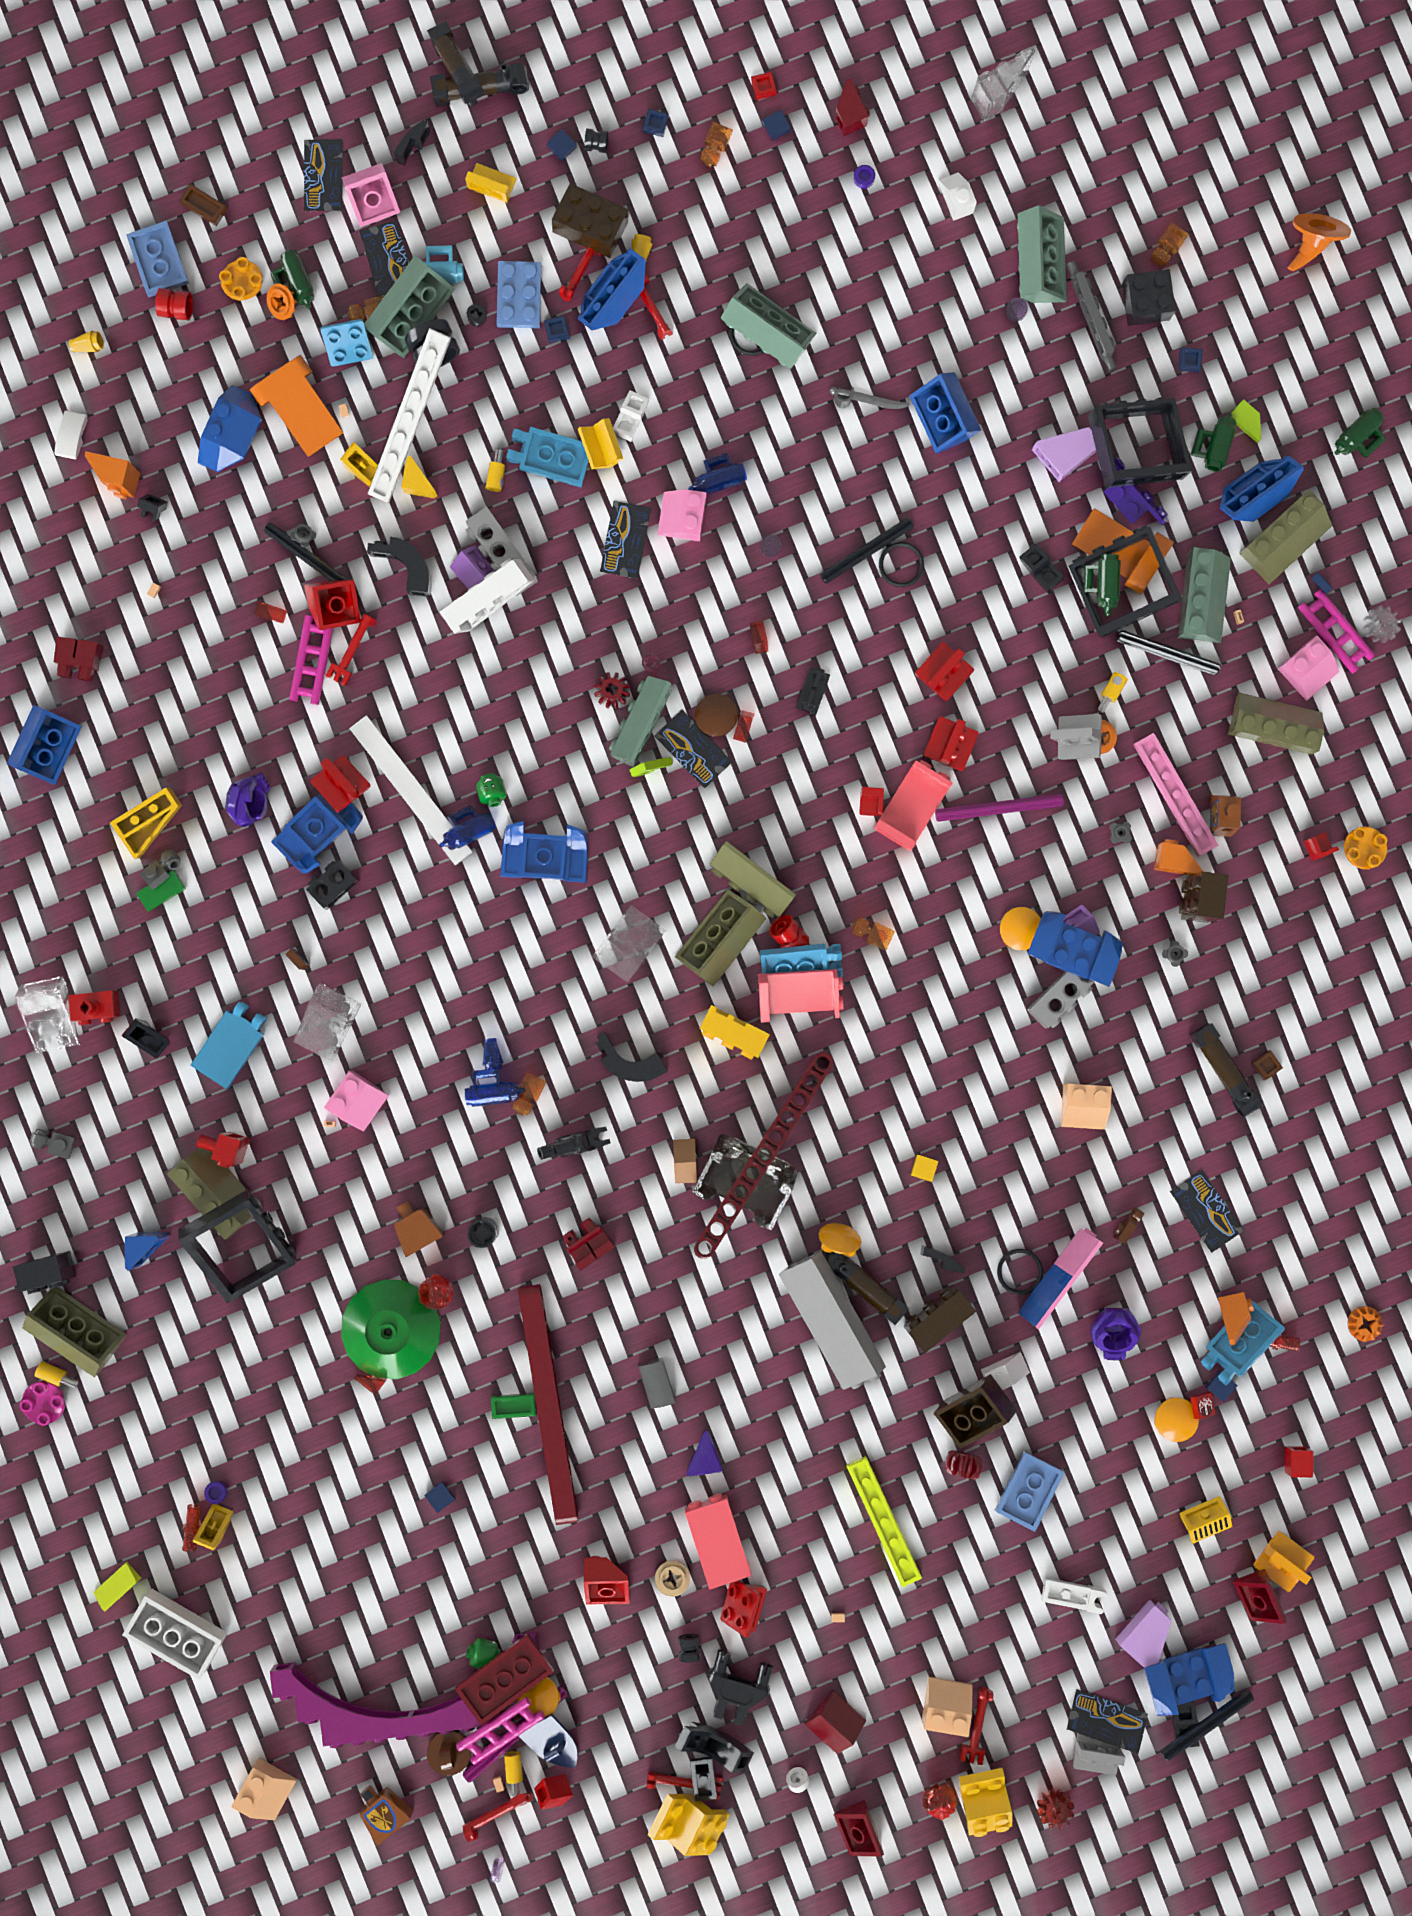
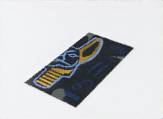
[304,140,342,211]
[359,220,409,299]
[600,501,651,579]
[654,710,732,789]
[1170,1170,1243,1253]
[1066,1689,1148,1754]

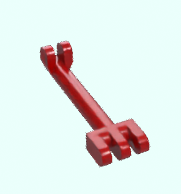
[559,246,602,302]
[640,273,673,340]
[326,613,376,686]
[960,1687,994,1765]
[646,1772,723,1800]
[462,1792,533,1842]

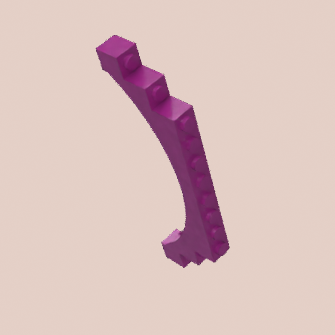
[270,1632,538,1748]

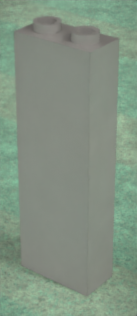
[778,1251,886,1390]

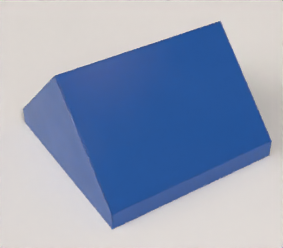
[125,1232,171,1271]

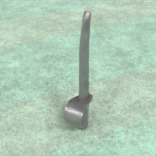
[829,387,910,409]

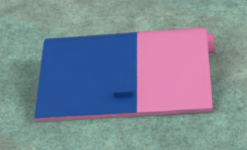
[1017,1228,1103,1330]

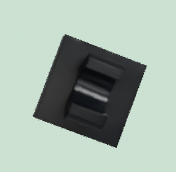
[137,494,168,522]

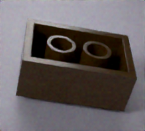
[552,183,629,258]
[1179,871,1229,923]
[903,1285,976,1353]
[933,1374,1017,1449]

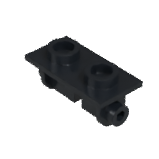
[796,668,830,715]

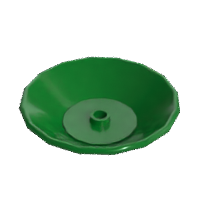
[341,1279,441,1379]

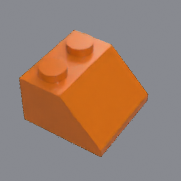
[85,451,140,499]

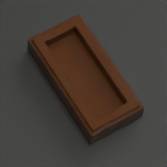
[179,184,228,227]

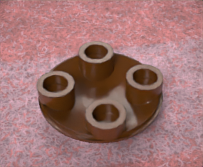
[695,694,738,736]

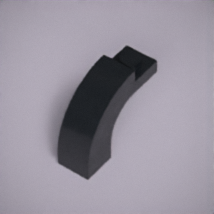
[367,537,432,597]
[596,1032,667,1082]
[675,1722,754,1773]

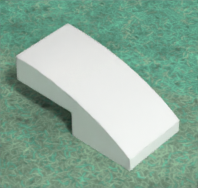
[613,390,649,442]
[54,411,88,459]

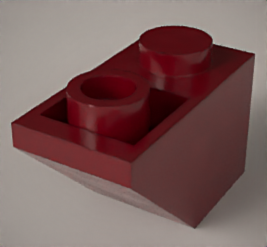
[835,78,870,136]

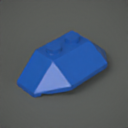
[578,249,646,331]
[197,385,262,472]
[1220,456,1304,522]

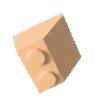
[1061,1083,1112,1130]
[922,1677,972,1737]
[231,1758,297,1820]

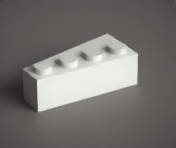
[440,558,535,634]

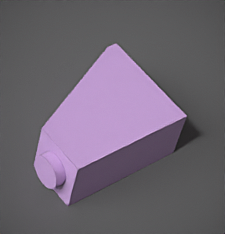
[1032,427,1096,482]
[1115,1600,1171,1667]

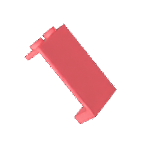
[873,760,953,851]
[758,969,843,1023]
[685,1493,752,1590]

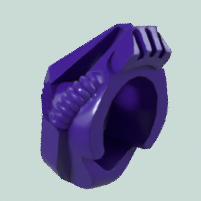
[225,773,271,827]
[1090,1308,1142,1361]

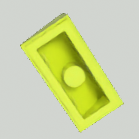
[93,1562,141,1612]

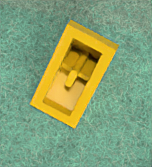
[340,442,378,487]
[401,455,437,498]
[193,1504,233,1550]

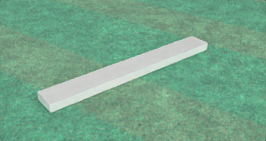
[368,328,451,503]
[349,715,472,865]

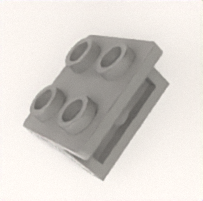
[1050,714,1102,760]
[1072,1733,1125,1775]

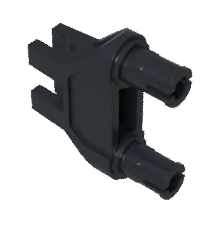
[537,1126,611,1160]
[708,1649,774,1726]

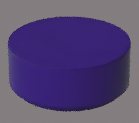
[854,165,875,189]
[204,1481,228,1504]

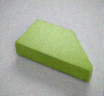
[1231,399,1262,443]
[630,757,673,777]

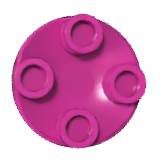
[20,1381,65,1426]

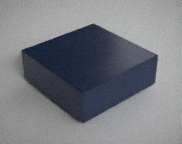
[643,109,669,137]
[762,110,791,141]
[546,129,577,162]
[544,316,570,343]
[1178,347,1203,373]
[1311,573,1332,594]
[1205,1370,1238,1402]
[424,1481,456,1513]

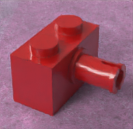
[68,990,120,1025]
[196,1132,251,1168]

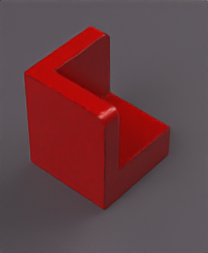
[859,787,884,817]
[1303,832,1339,861]
[1285,1446,1314,1478]
[534,1774,573,1810]

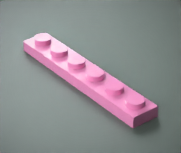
[1133,733,1219,857]

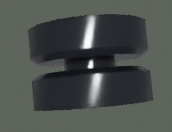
[405,319,460,367]

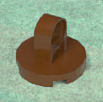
[427,1730,471,1776]

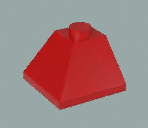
[304,579,361,630]
[583,1556,630,1605]

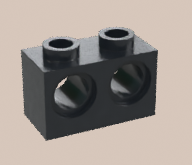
[306,860,359,910]

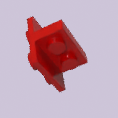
[915,642,974,701]
[923,716,979,772]
[310,755,371,813]
[720,1580,767,1637]

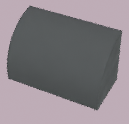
[638,1357,675,1408]

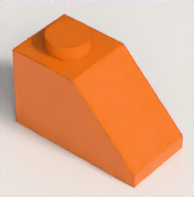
[1154,839,1203,875]
[1218,1292,1254,1345]

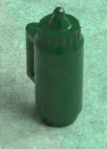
[270,250,314,309]
[1334,407,1386,458]
[1190,412,1236,472]
[1084,554,1121,616]

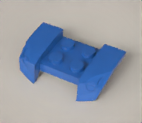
[271,794,363,874]
[500,821,588,883]
[1027,911,1123,987]
[1144,1643,1234,1716]

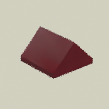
[1233,1569,1287,1624]
[804,1690,866,1754]
[833,1800,884,1857]

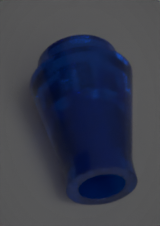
[482,1038,504,1071]

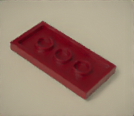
[455,1633,554,1726]

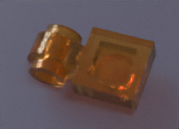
[700,121,733,167]
[1150,222,1189,267]
[347,295,385,322]
[851,917,895,951]
[512,1072,547,1116]

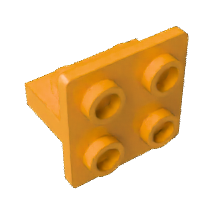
[1253,1531,1314,1592]

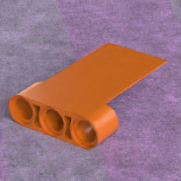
[250,355,343,457]
[1072,508,1174,595]

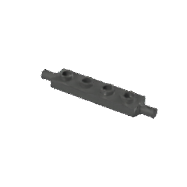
[1066,261,1117,372]

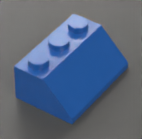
[910,372,981,454]
[6,705,82,785]

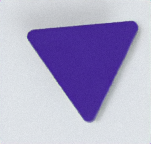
[686,1431,722,1477]

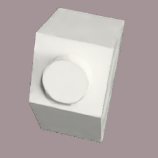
[938,173,977,221]
[981,1352,1030,1390]

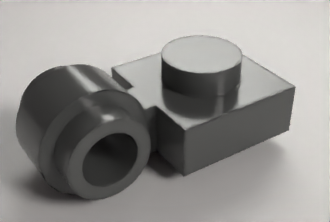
[139,850,181,890]
[30,1129,76,1159]

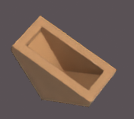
[673,1139,697,1184]

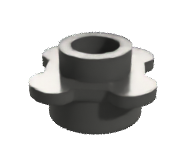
[290,524,316,547]
[1109,822,1132,844]
[1162,941,1188,967]

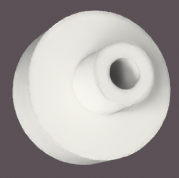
[786,1767,810,1793]

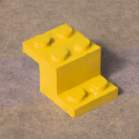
[959,1768,1012,1837]
[648,1794,730,1856]

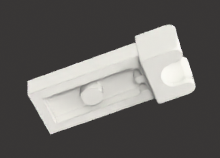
[1041,1577,1107,1614]

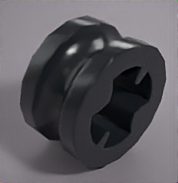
[466,304,487,327]

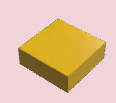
[910,1154,938,1182]

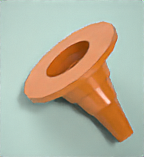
[1287,213,1351,271]

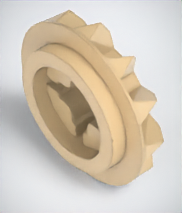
[655,1560,690,1597]

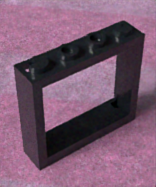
[1088,397,1192,488]
[1068,526,1183,638]
[178,1189,297,1304]

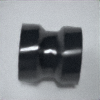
[584,128,608,153]
[678,1633,701,1663]

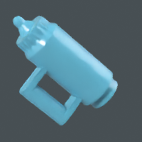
[424,245,464,284]

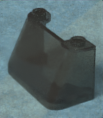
[692,1134,798,1230]

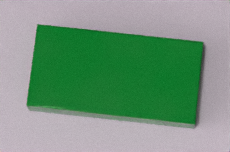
[136,870,186,912]
[491,1393,537,1419]

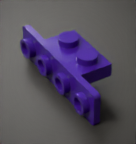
[1104,457,1169,525]

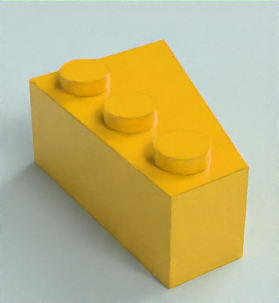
[110,787,182,860]
[699,1005,770,1060]

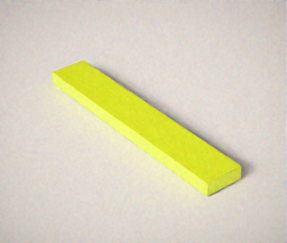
[846,1456,922,1588]

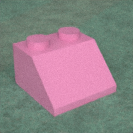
[342,163,400,227]
[658,489,706,541]
[1278,636,1339,701]
[324,1071,389,1132]

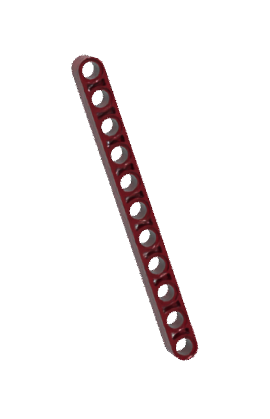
[694,1053,833,1259]
[518,1284,579,1526]

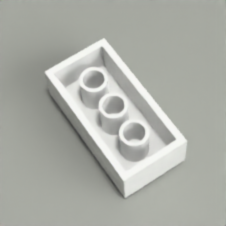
[123,1589,228,1680]

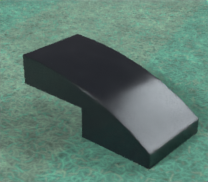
[394,120,430,166]
[1019,543,1064,593]
[920,1245,965,1273]
[1172,1700,1200,1747]

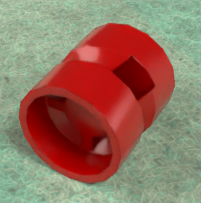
[155,288,193,321]
[769,915,809,948]

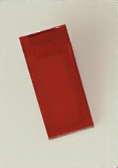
[254,601,287,624]
[750,621,769,654]
[733,710,755,743]
[354,1374,387,1395]

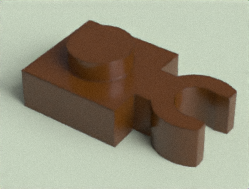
[1113,1207,1145,1244]

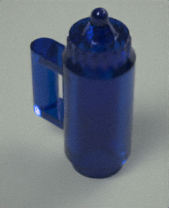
[688,453,747,495]
[439,805,496,850]
[465,1068,526,1107]

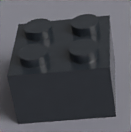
[1122,269,1176,326]
[13,1251,76,1294]

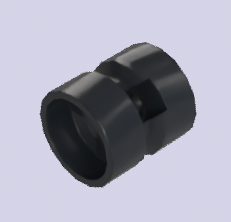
[467,1217,499,1248]

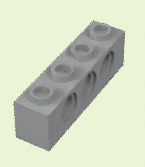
[465,506,538,596]
[1027,971,1095,1028]

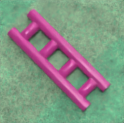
[1297,589,1375,674]
[289,615,333,705]
[456,1697,545,1765]

